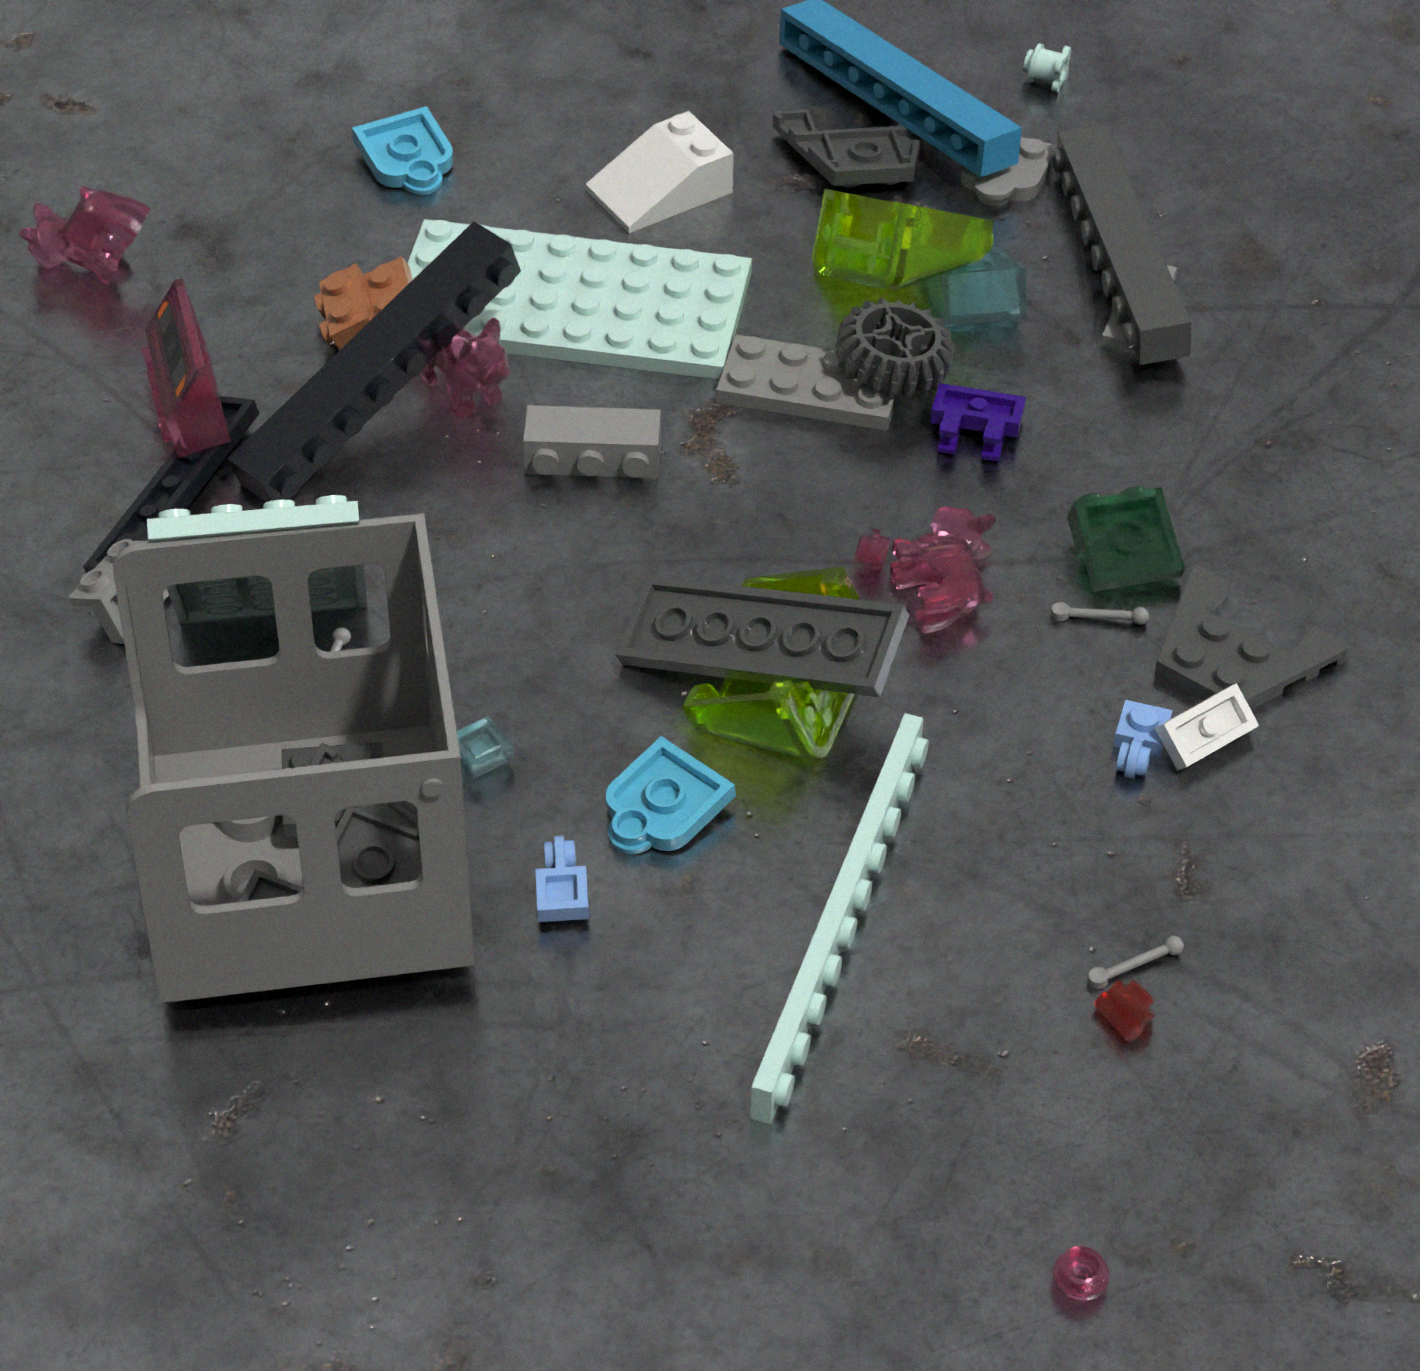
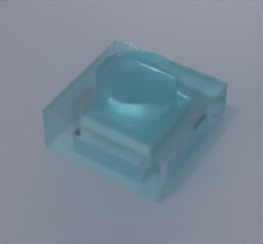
[457,716,514,779]

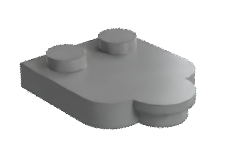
[960,137,1058,206]

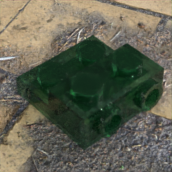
[1067,486,1185,592]

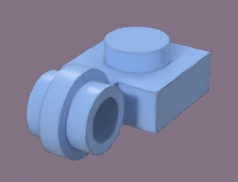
[1114,700,1173,779]
[535,835,589,922]

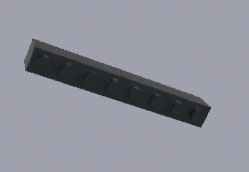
[227,221,521,502]

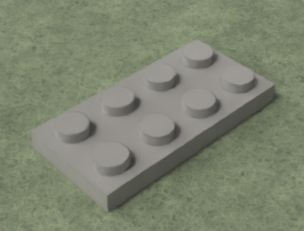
[716,334,898,431]

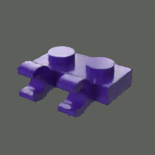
[930,383,1026,462]

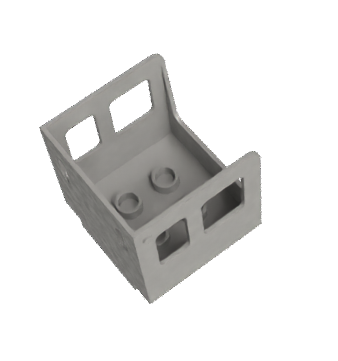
[113,513,475,1003]

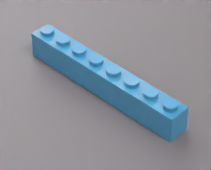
[779,0,1022,177]

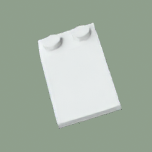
[586,111,734,234]

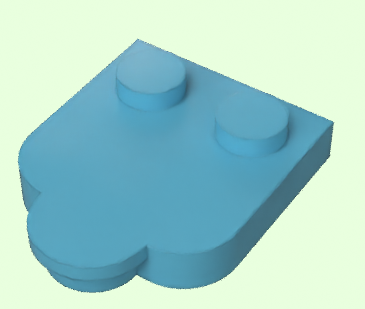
[352,106,453,195]
[605,736,736,854]

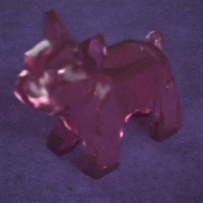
[19,186,150,285]
[419,317,511,419]
[890,506,996,633]

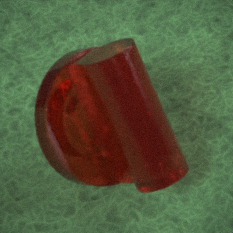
[1094,979,1156,1042]

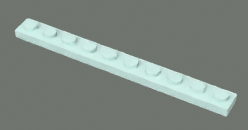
[750,713,929,1125]

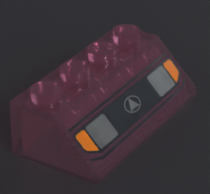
[142,278,231,457]

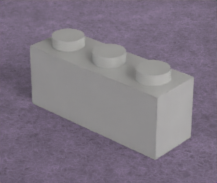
[523,405,661,479]

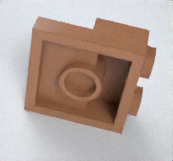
[314,256,413,350]

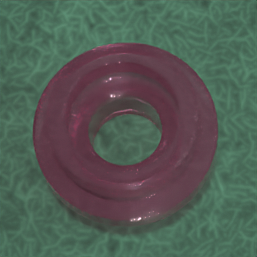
[854,528,890,574]
[1053,1246,1109,1302]

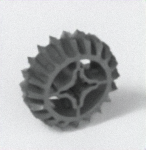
[835,297,954,400]

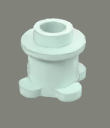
[1023,43,1072,93]

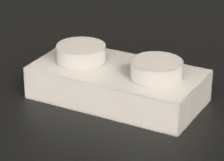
[1155,683,1259,771]

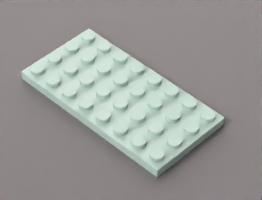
[407,219,752,380]
[147,495,367,624]

